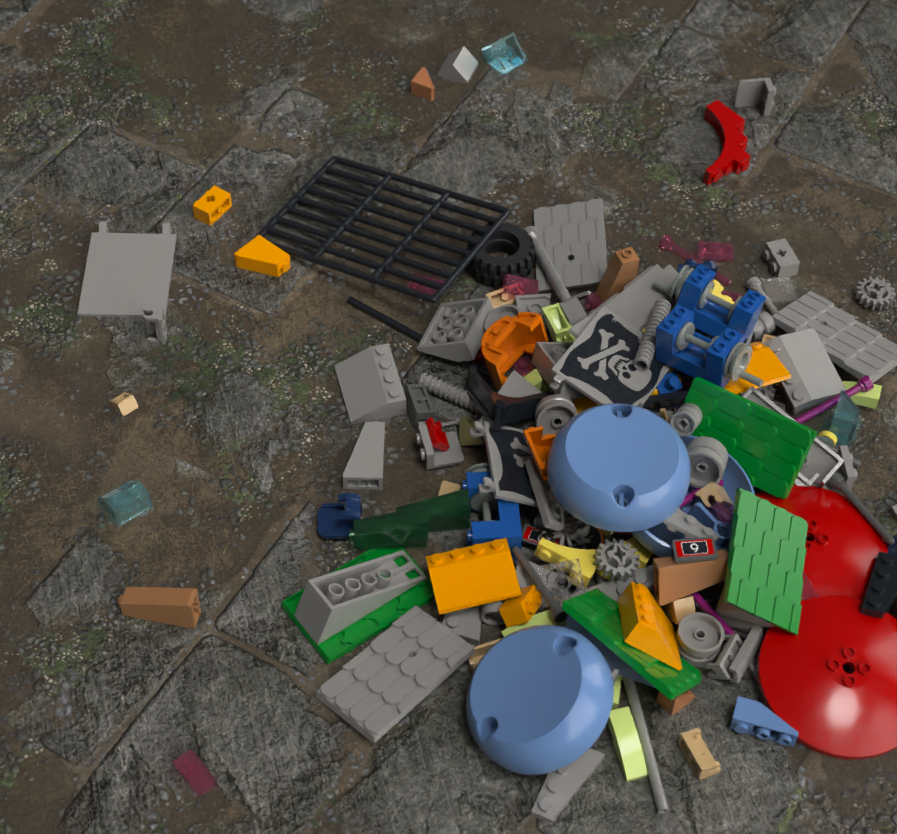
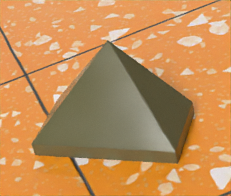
[459,416,486,447]

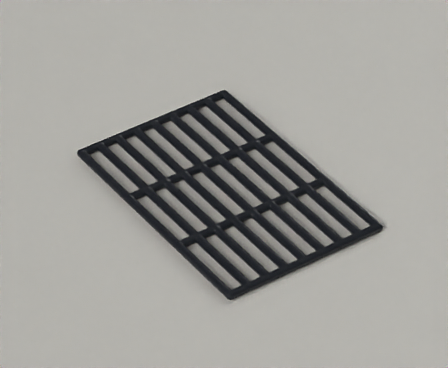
[253,155,512,304]

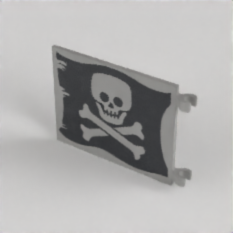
[549,306,671,406]
[469,421,570,514]

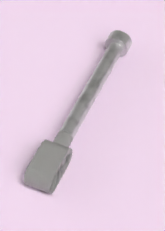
[524,226,587,327]

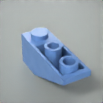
[730,696,799,747]

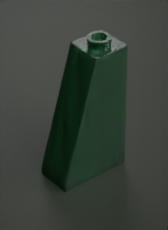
[392,489,471,536]
[349,506,430,549]

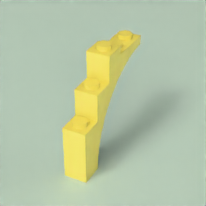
[534,536,653,589]

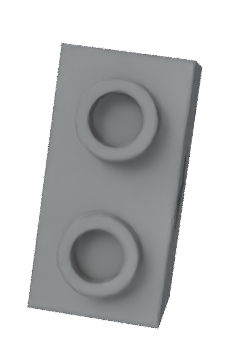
[763,238,800,279]

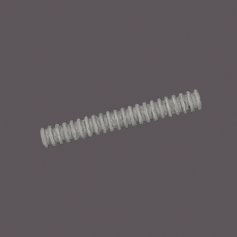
[418,373,536,430]

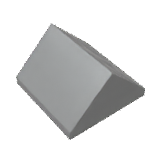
[437,46,478,84]

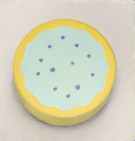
[818,431,837,446]

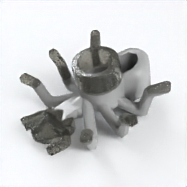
[540,515,590,548]

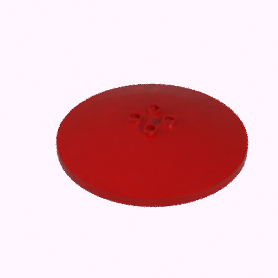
[755,485,888,601]
[757,595,897,760]

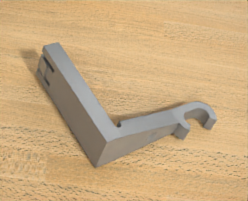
[701,609,764,684]

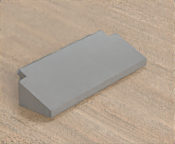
[588,264,679,331]
[743,386,845,488]

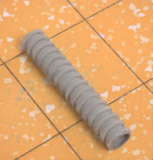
[633,299,671,371]

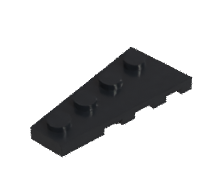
[861,552,897,619]

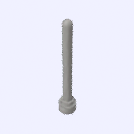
[746,276,789,334]

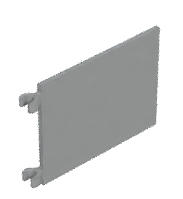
[77,221,177,318]

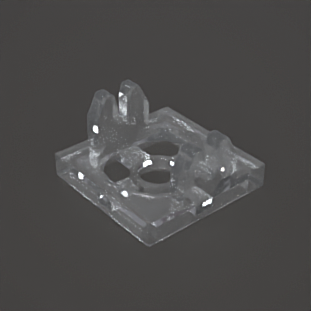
[538,558,586,607]

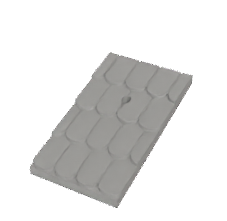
[534,199,608,293]
[772,291,897,383]
[316,605,475,743]

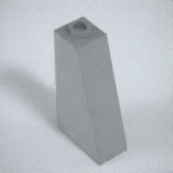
[479,370,542,440]
[343,421,385,490]

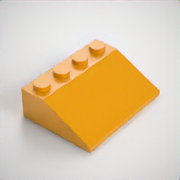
[724,342,791,394]
[426,538,522,615]
[618,581,682,671]

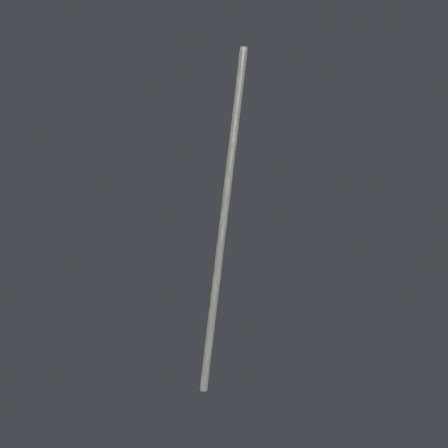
[595,573,669,814]

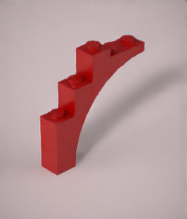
[703,99,751,186]

